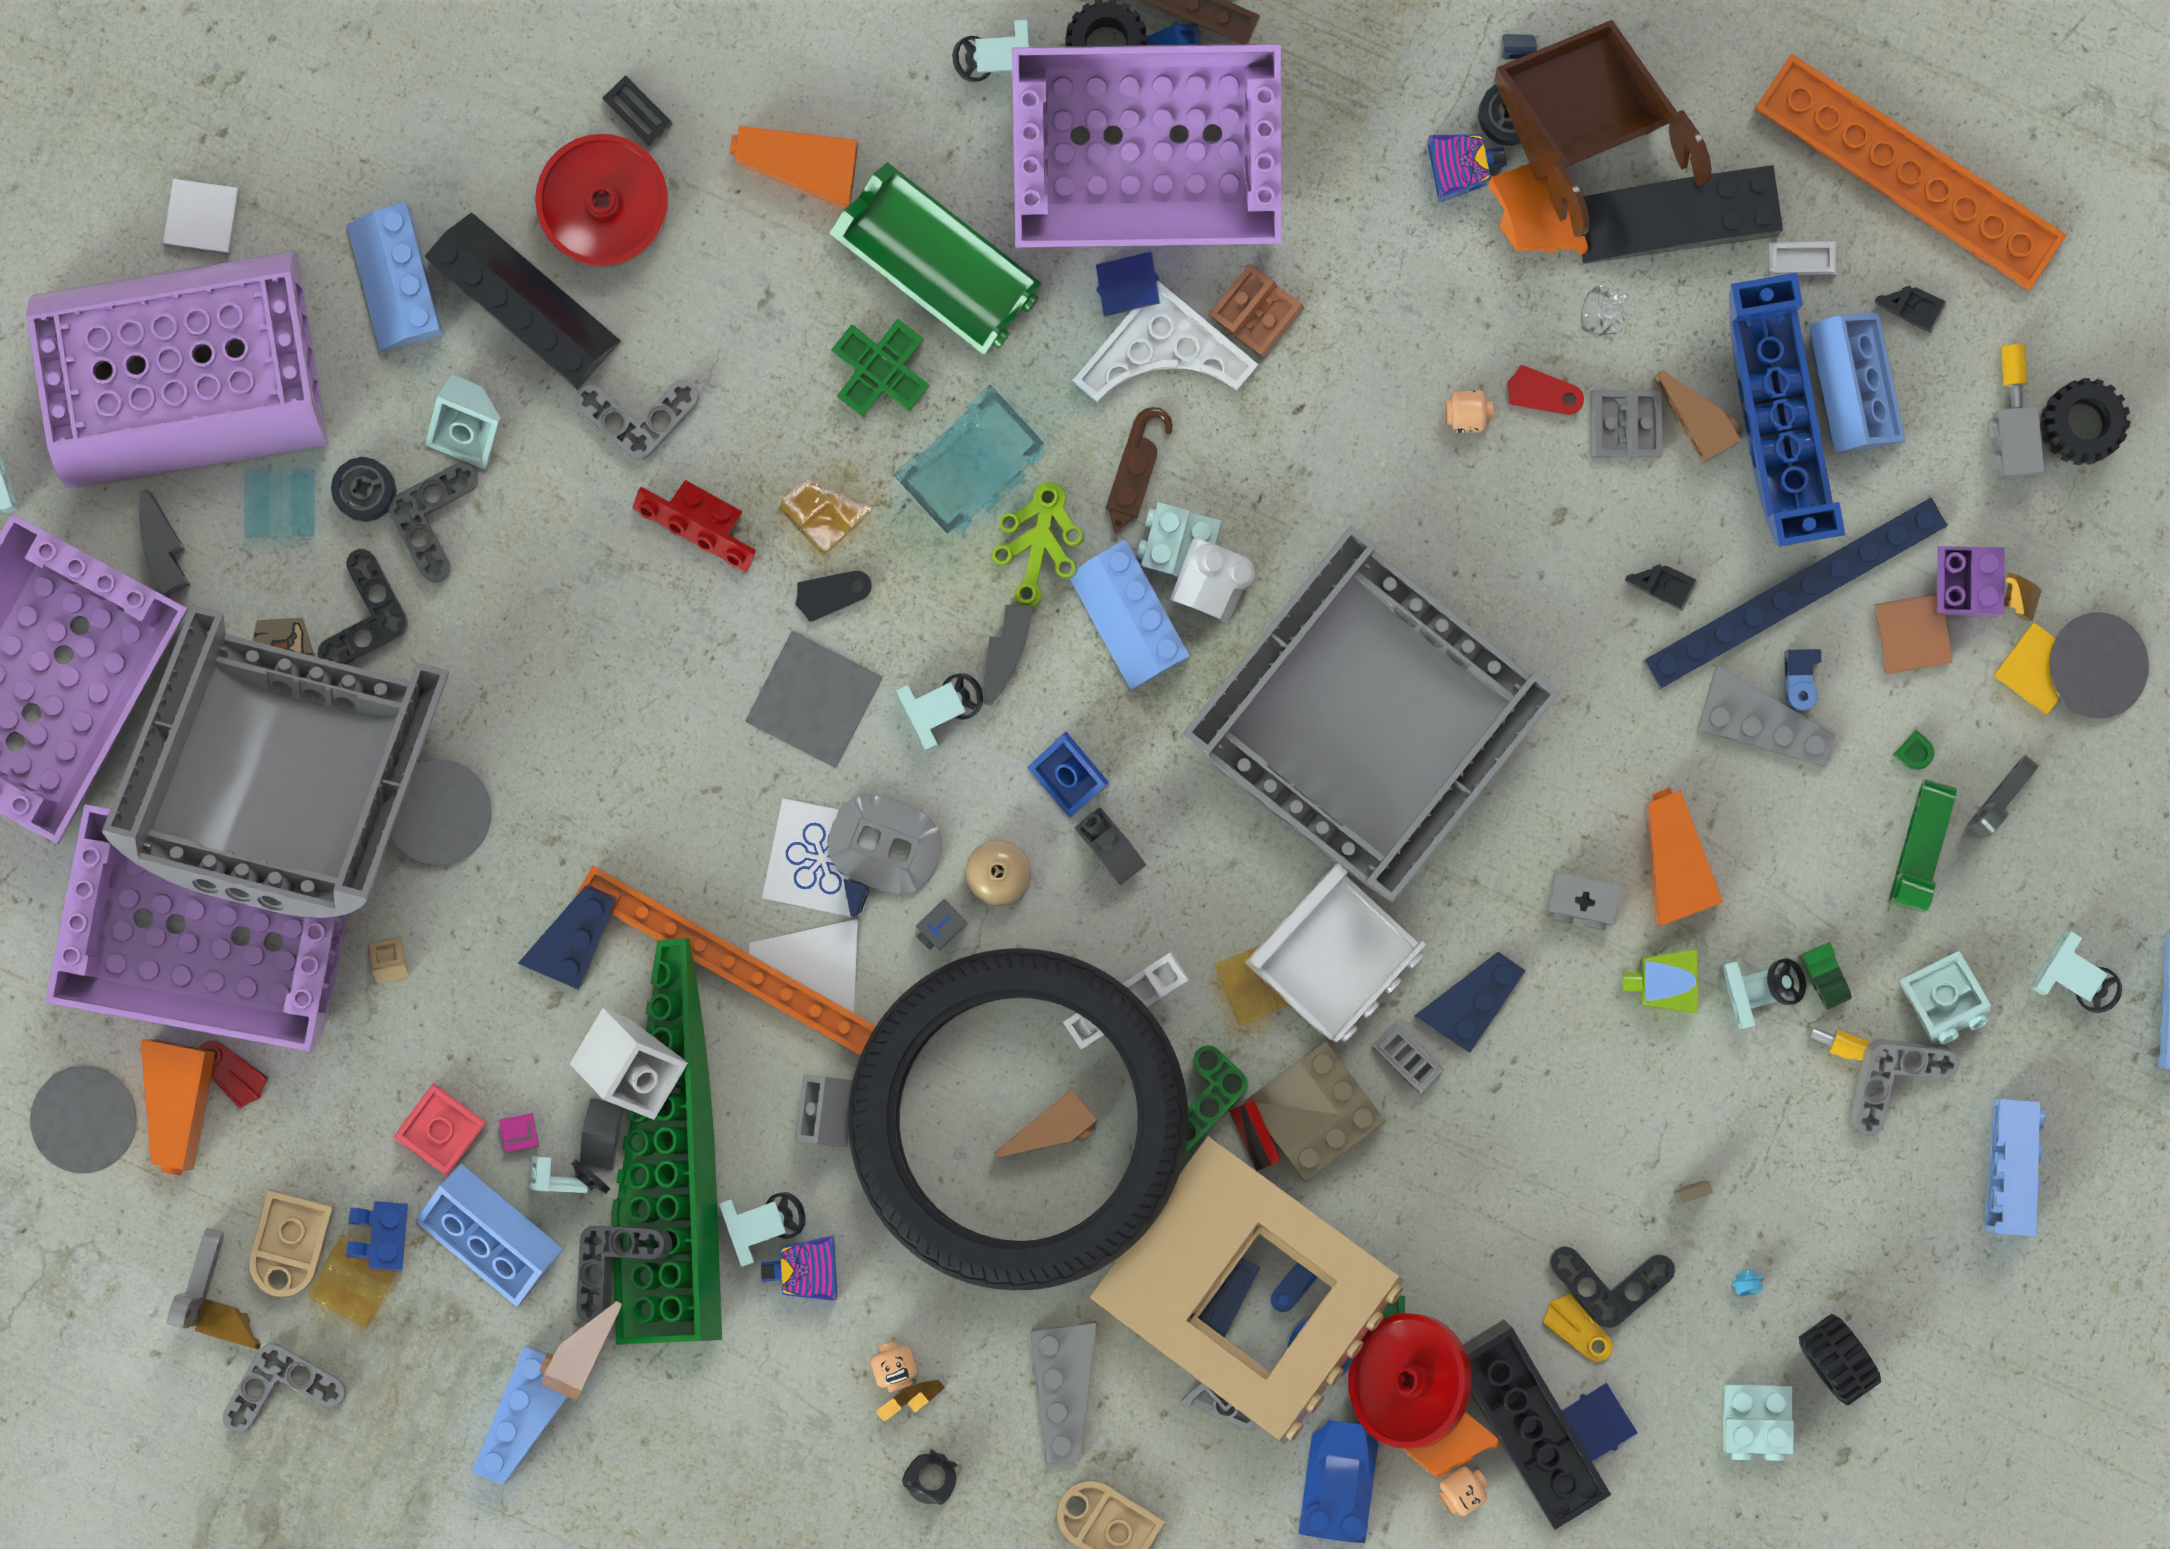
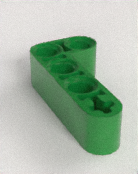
[1889,779,1957,912]
[1184,1045,1249,1157]

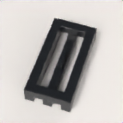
[602,75,672,146]

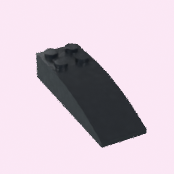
[1581,165,1783,264]
[1463,1319,1611,1530]

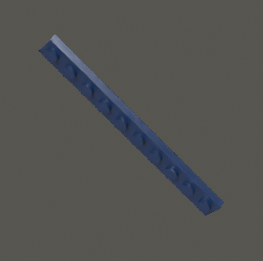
[1644,498,1948,689]

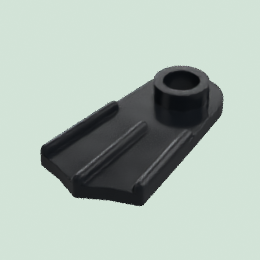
[796,571,872,622]

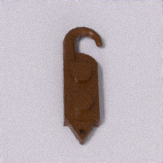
[1106,407,1173,533]

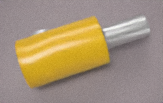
[2001,344,2028,408]
[1809,1027,1870,1065]

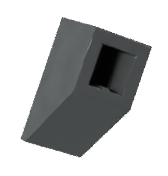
[1074,807,1146,886]

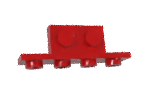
[632,480,756,572]

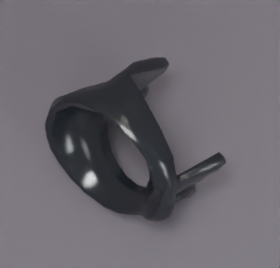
[902,1449,957,1505]

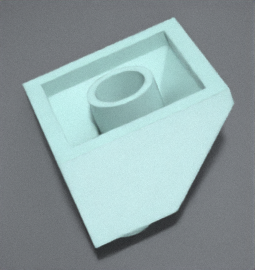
[425,374,501,470]

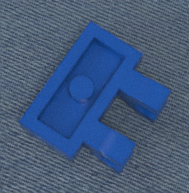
[345,1201,408,1272]

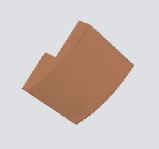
[1209,263,1304,359]
[1874,593,1952,674]

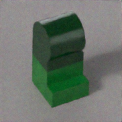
[1799,942,1852,1010]

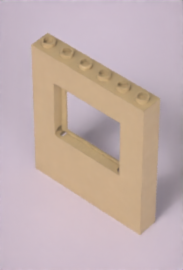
[1089,1136,1404,1444]

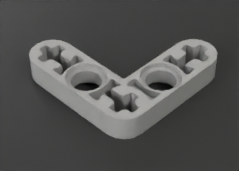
[575,380,699,460]
[1850,1039,1959,1136]
[167,1228,224,1329]
[223,1343,346,1433]

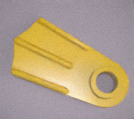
[1542,1293,1613,1362]

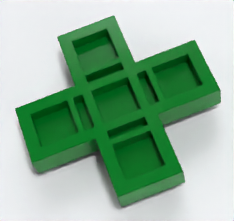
[831,319,930,418]

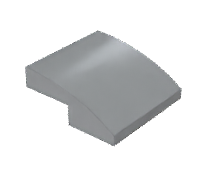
[1591,389,1663,457]

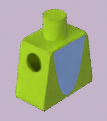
[1621,950,1698,1014]

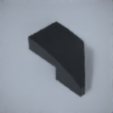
[1875,285,1946,333]
[1625,564,1697,611]

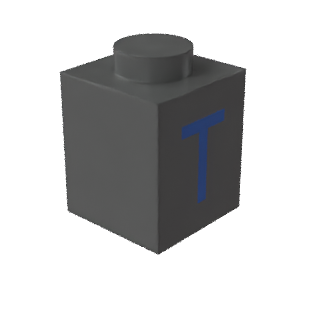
[916,899,968,951]

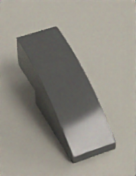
[139,489,190,598]
[984,604,1032,705]

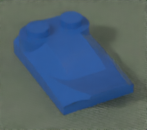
[1298,1420,1378,1543]

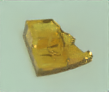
[779,480,872,556]

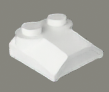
[1170,538,1255,624]

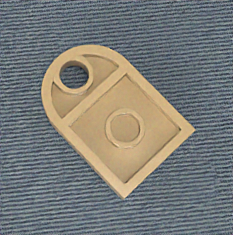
[249,1190,334,1297]
[1057,1480,1165,1549]

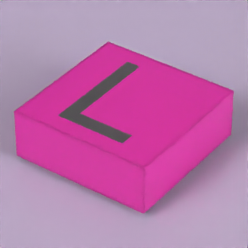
[499,1113,539,1153]

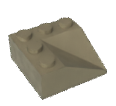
[1245,1041,1386,1182]

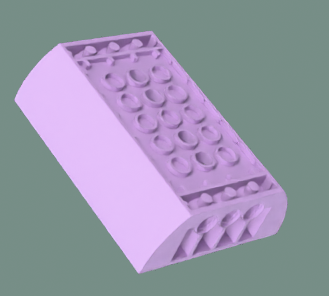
[1012,43,1281,248]
[26,251,329,489]
[0,513,189,844]
[45,804,348,1052]

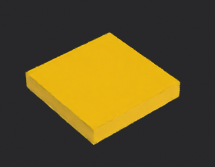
[1992,622,2060,715]

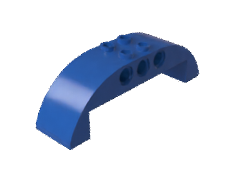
[1729,273,1846,547]

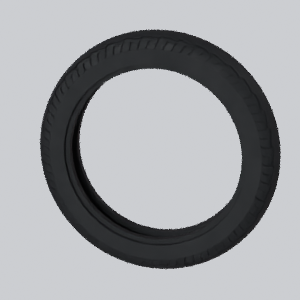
[848,948,1188,1290]

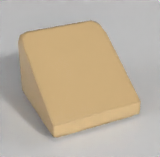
[369,937,409,983]

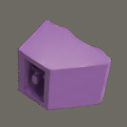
[1937,546,2005,618]

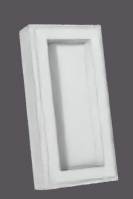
[1768,241,1836,277]

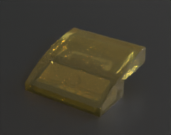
[1215,946,1290,1026]
[308,1235,398,1329]

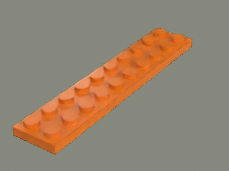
[1754,53,2067,291]

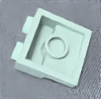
[1136,502,1222,578]
[1900,951,1992,1045]
[1723,1384,1794,1461]

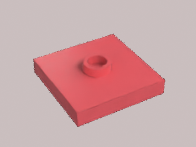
[393,1083,488,1176]

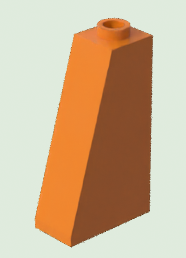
[730,126,858,210]
[1646,787,1723,927]
[141,1039,216,1175]

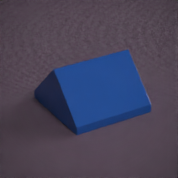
[1027,732,1109,818]

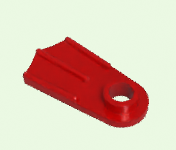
[1507,365,1584,415]
[199,1040,268,1108]

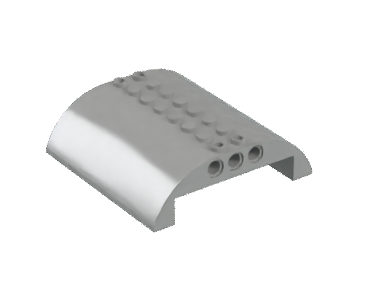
[1182,525,1560,902]
[102,605,449,918]

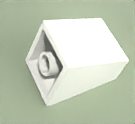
[570,1008,688,1120]

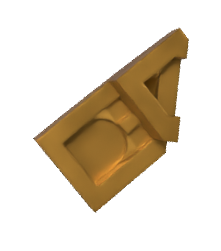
[2004,573,2042,622]
[195,1299,261,1349]
[876,1380,945,1422]

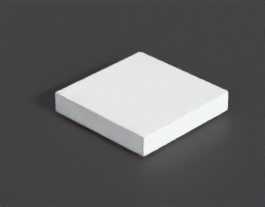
[163,179,240,254]

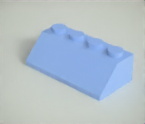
[347,202,444,352]
[1809,313,1905,453]
[1070,540,1189,690]
[415,1164,563,1306]

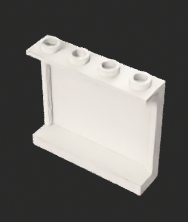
[1244,863,1426,1044]

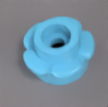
[1732,1270,1764,1296]

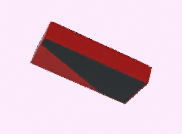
[1229,1100,1281,1171]

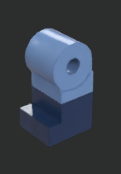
[1784,649,1822,711]

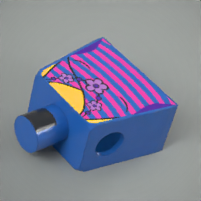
[1427,134,1507,203]
[761,1236,838,1300]

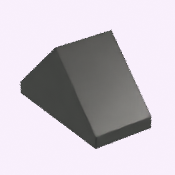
[580,1099,623,1170]

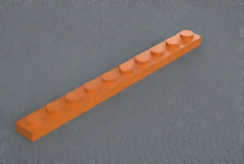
[576,865,876,1056]

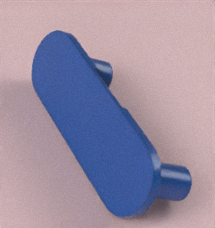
[1271,1262,1318,1312]

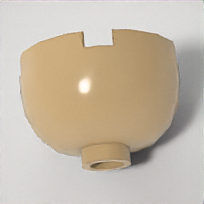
[965,840,1032,906]

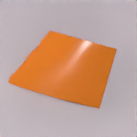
[1488,163,1588,254]
[1402,1412,1501,1478]

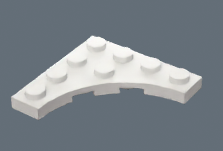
[1072,280,1259,403]

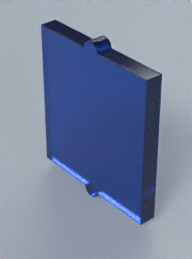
[1096,251,1160,316]
[1562,1383,1637,1461]

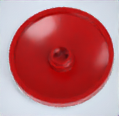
[535,134,669,267]
[1348,1313,1471,1449]

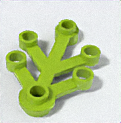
[992,481,1084,609]

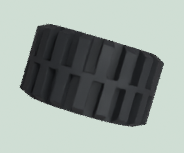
[1065,0,1148,46]
[2040,378,2130,465]
[1798,1314,1881,1406]

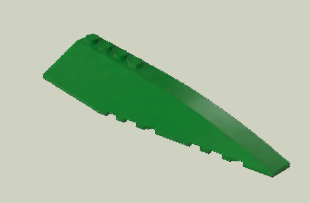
[611,938,722,1345]

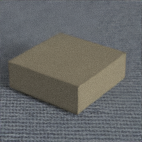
[1674,1180,1713,1203]

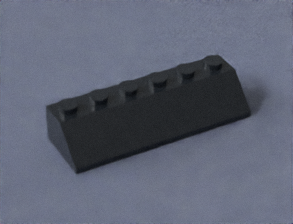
[424,212,621,390]

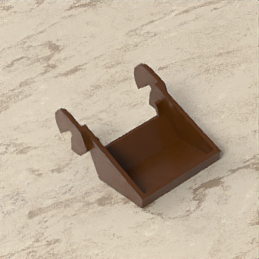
[1495,20,1712,237]

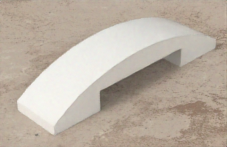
[1063,952,1189,1050]

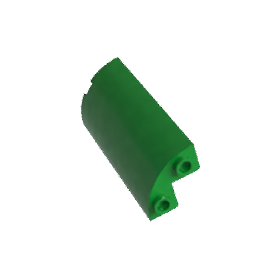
[830,162,1042,355]

